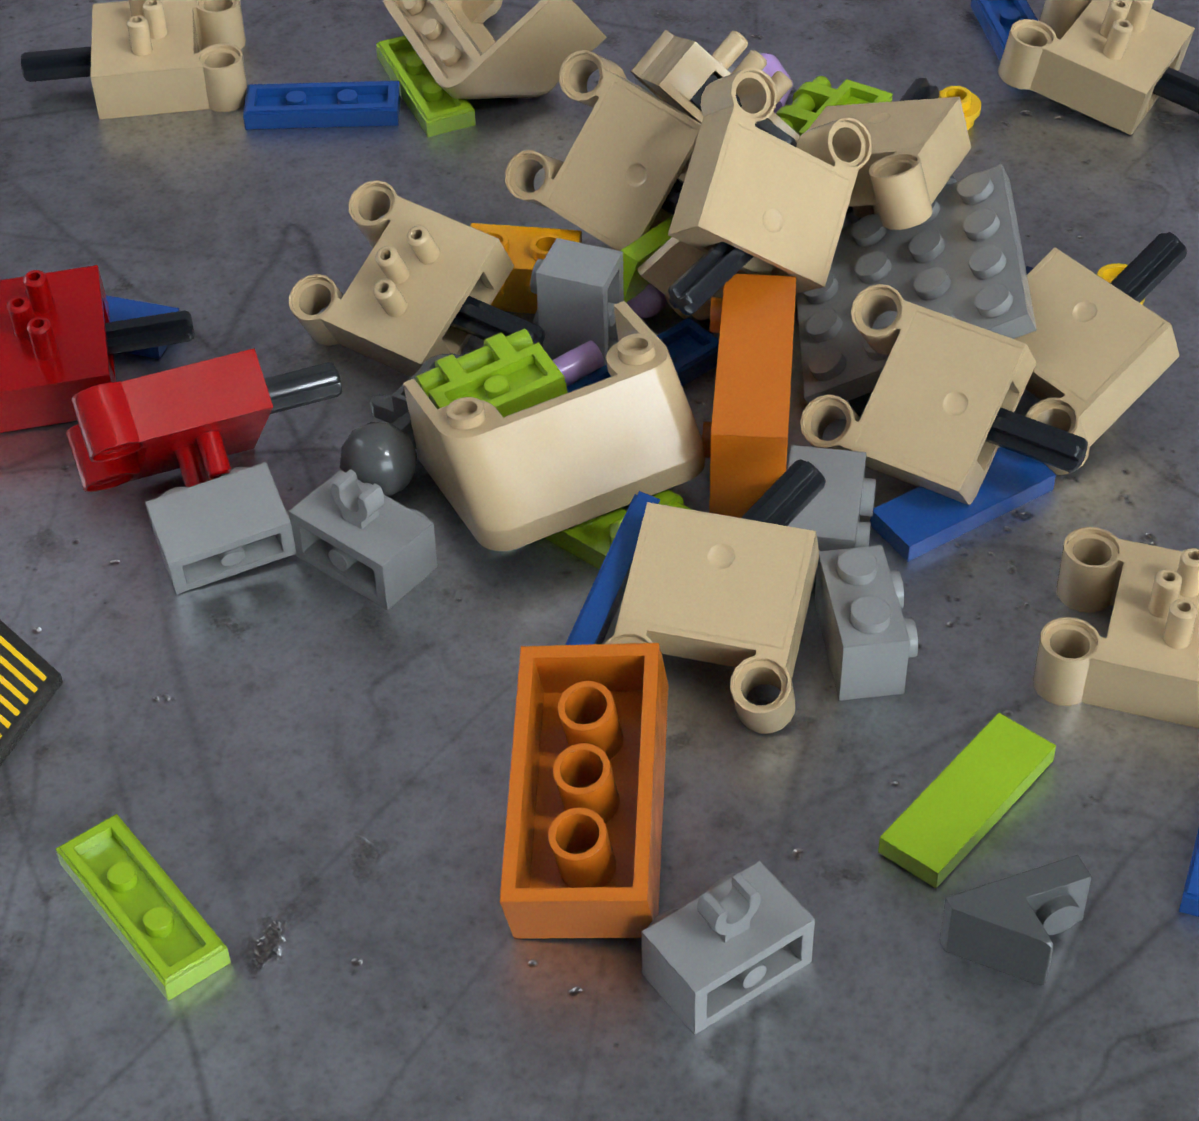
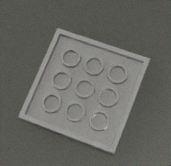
[796,164,1037,403]

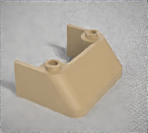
[383,0,607,99]
[403,301,705,551]

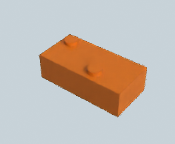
[702,274,796,518]
[499,643,669,939]

